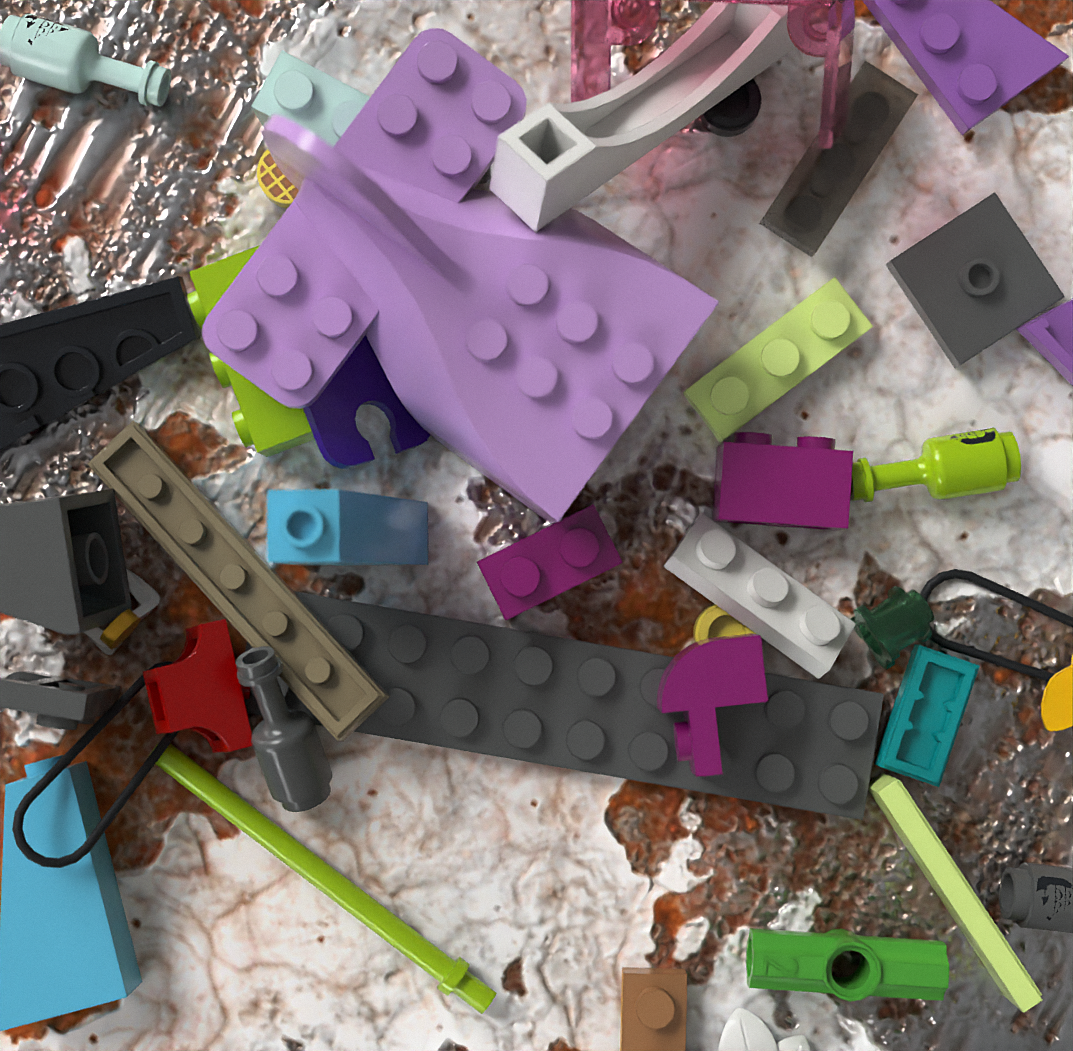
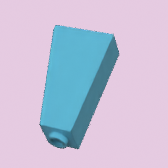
[267,489,428,566]
[0,755,142,1031]

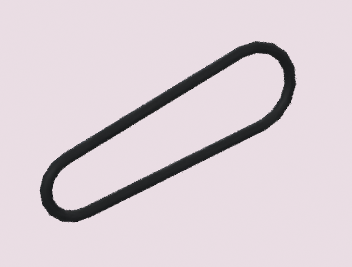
[916,569,1073,681]
[12,661,179,868]

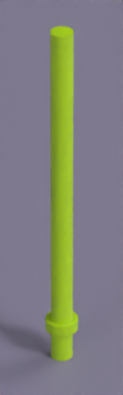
[148,743,497,1014]

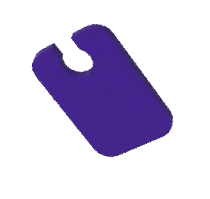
[303,335,430,469]

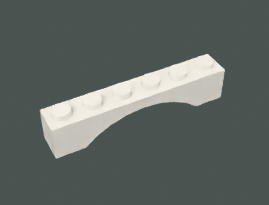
[490,0,820,232]

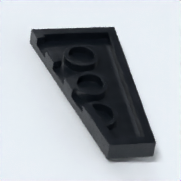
[0,276,200,451]

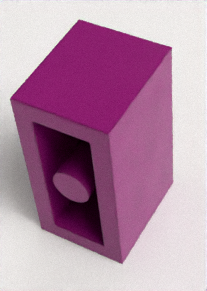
[712,432,853,531]
[477,504,623,621]

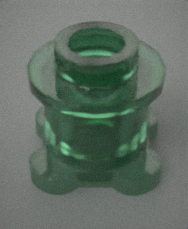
[850,586,935,670]

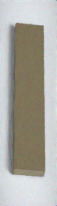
[87,420,390,742]

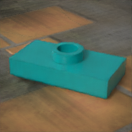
[874,644,980,787]

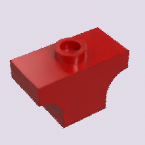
[143,619,252,753]

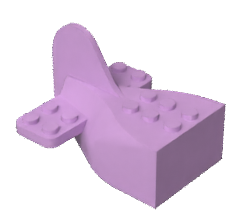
[202,28,719,523]

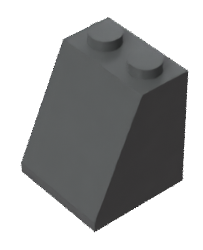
[0,489,133,635]

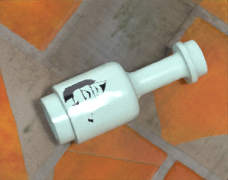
[0,13,171,106]

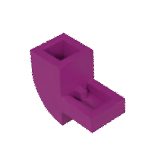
[657,633,768,777]

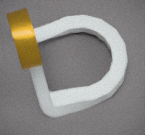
[84,569,160,655]

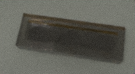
[759,61,919,257]

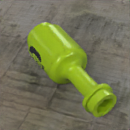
[850,427,1021,502]

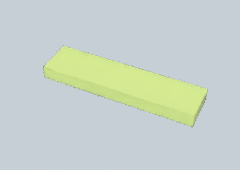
[868,773,1042,1013]

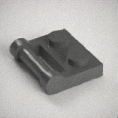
[0,671,121,730]

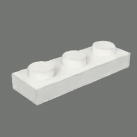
[663,512,856,679]

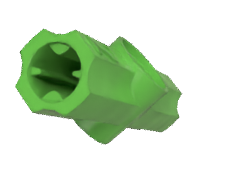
[745,928,950,1001]

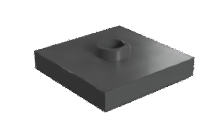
[886,192,1065,368]

